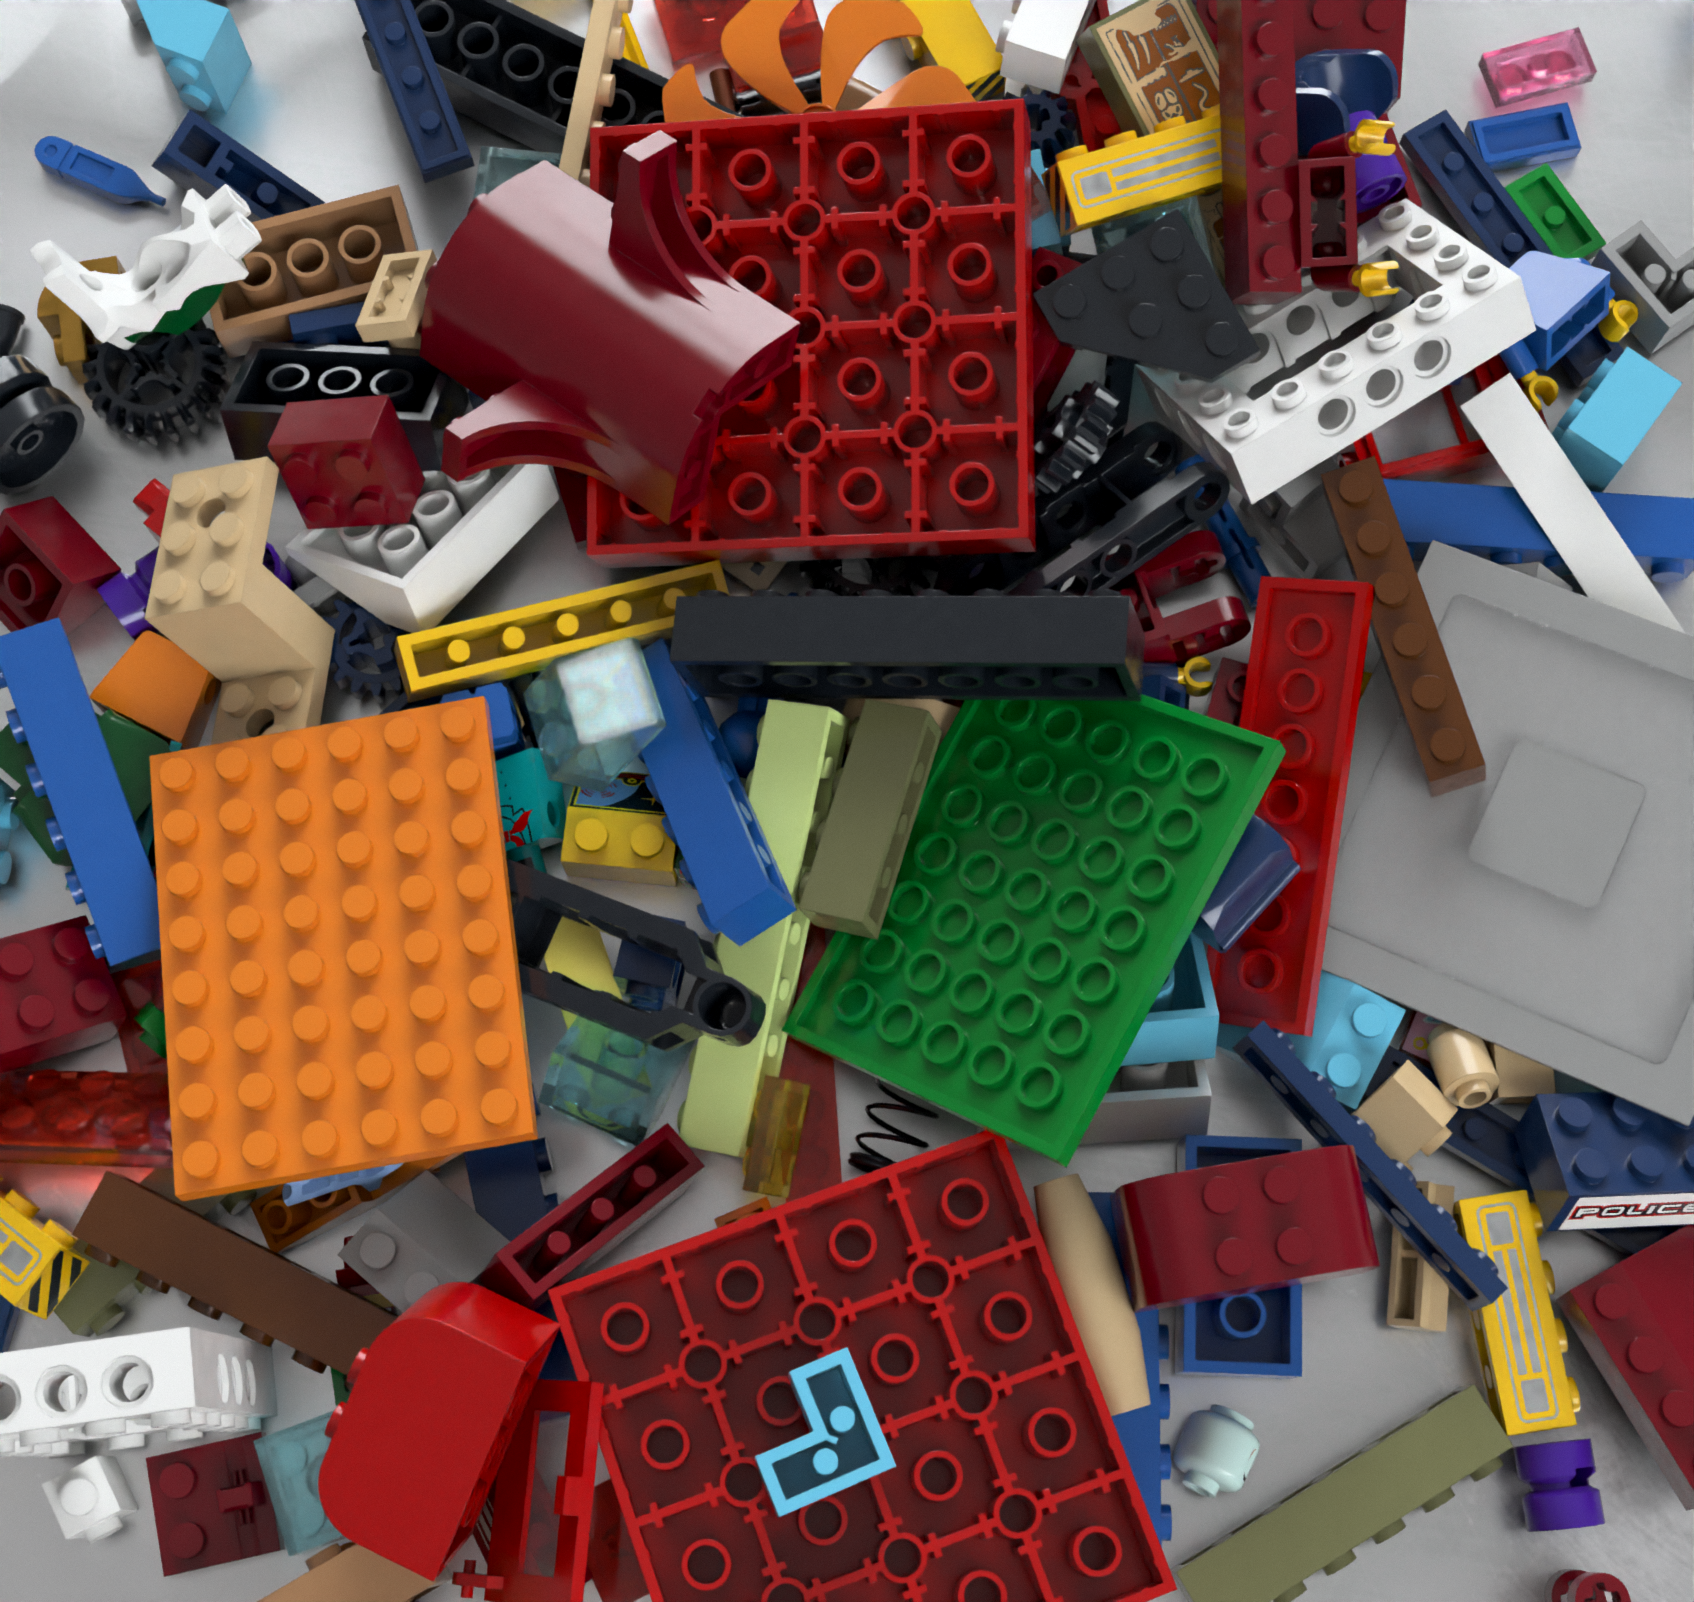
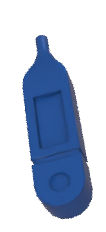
[34,136,166,207]

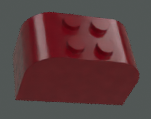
[1110,1145,1380,1313]

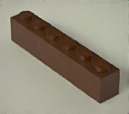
[1321,456,1486,798]
[72,1170,400,1390]

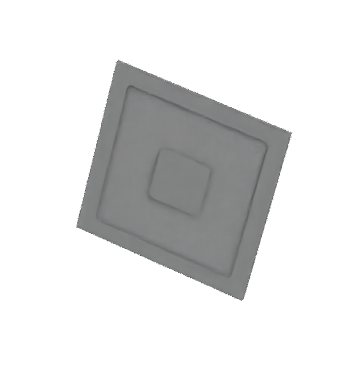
[1322,540,1694,1127]

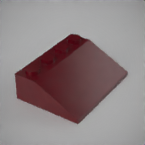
[1556,1225,1694,1511]

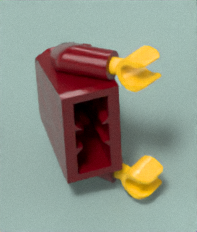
[1298,119,1399,297]

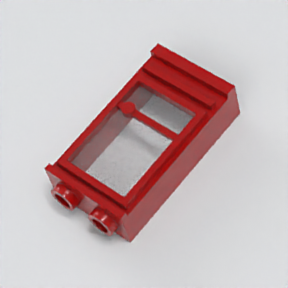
[1337,354,1550,482]

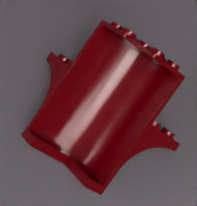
[419,130,800,525]

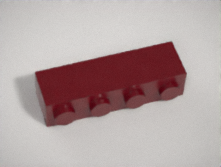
[479,1123,705,1311]

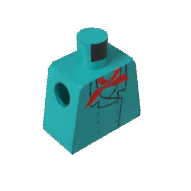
[495,747,566,874]

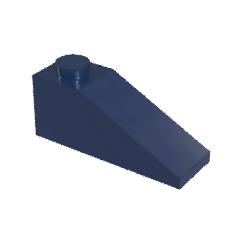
[151,109,325,222]

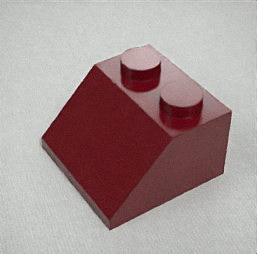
[0,496,122,637]

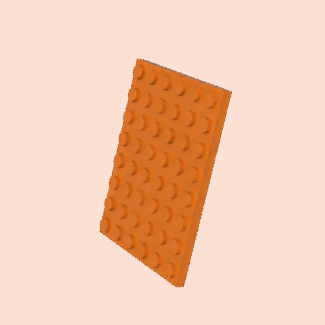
[149,696,538,1201]

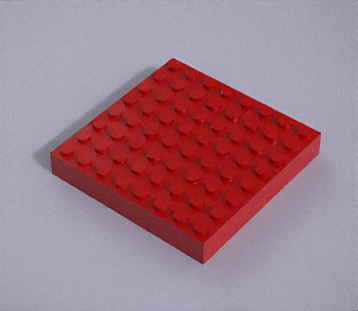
[587,98,1035,568]
[548,1130,1177,1602]

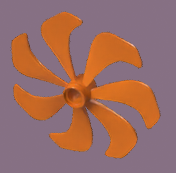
[662,0,976,123]

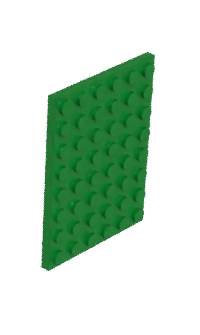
[782,694,1286,1168]

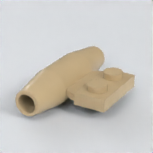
[1033,1173,1151,1416]

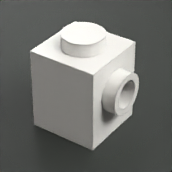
[42,1456,139,1544]

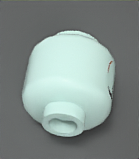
[1173,1404,1260,1498]

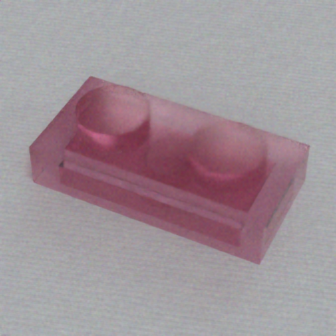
[1478,27,1597,108]

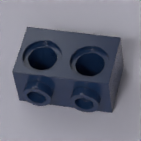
[613,915,687,1012]

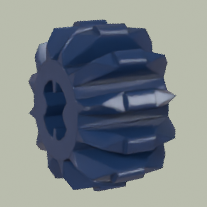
[1002,84,1077,169]

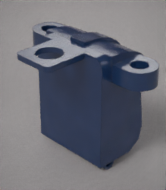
[1191,814,1301,954]

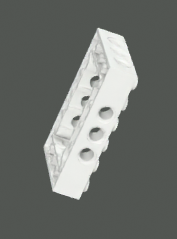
[1135,198,1536,504]
[0,1327,278,1459]

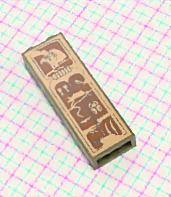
[1076,0,1225,289]

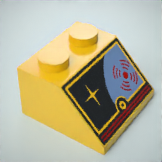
[560,767,679,887]

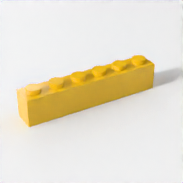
[394,560,730,703]

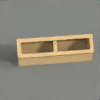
[1387,1181,1455,1333]

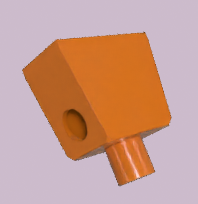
[90,630,222,750]

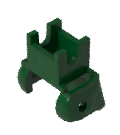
[0,708,171,867]

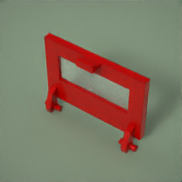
[452,1379,604,1602]

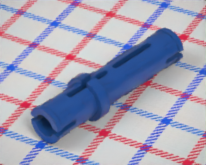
[1175,454,1272,608]

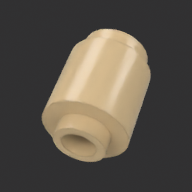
[1427,1023,1500,1109]

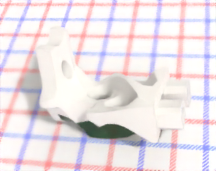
[30,184,262,350]

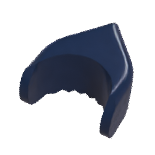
[1295,49,1399,156]

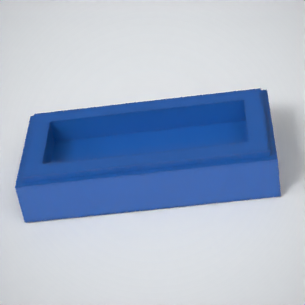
[1465,102,1582,173]

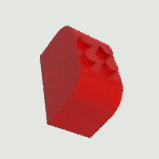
[318,1282,561,1582]

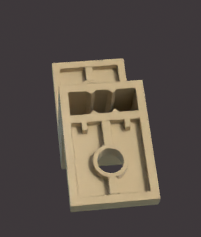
[144,456,335,745]

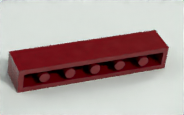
[1217,0,1302,305]

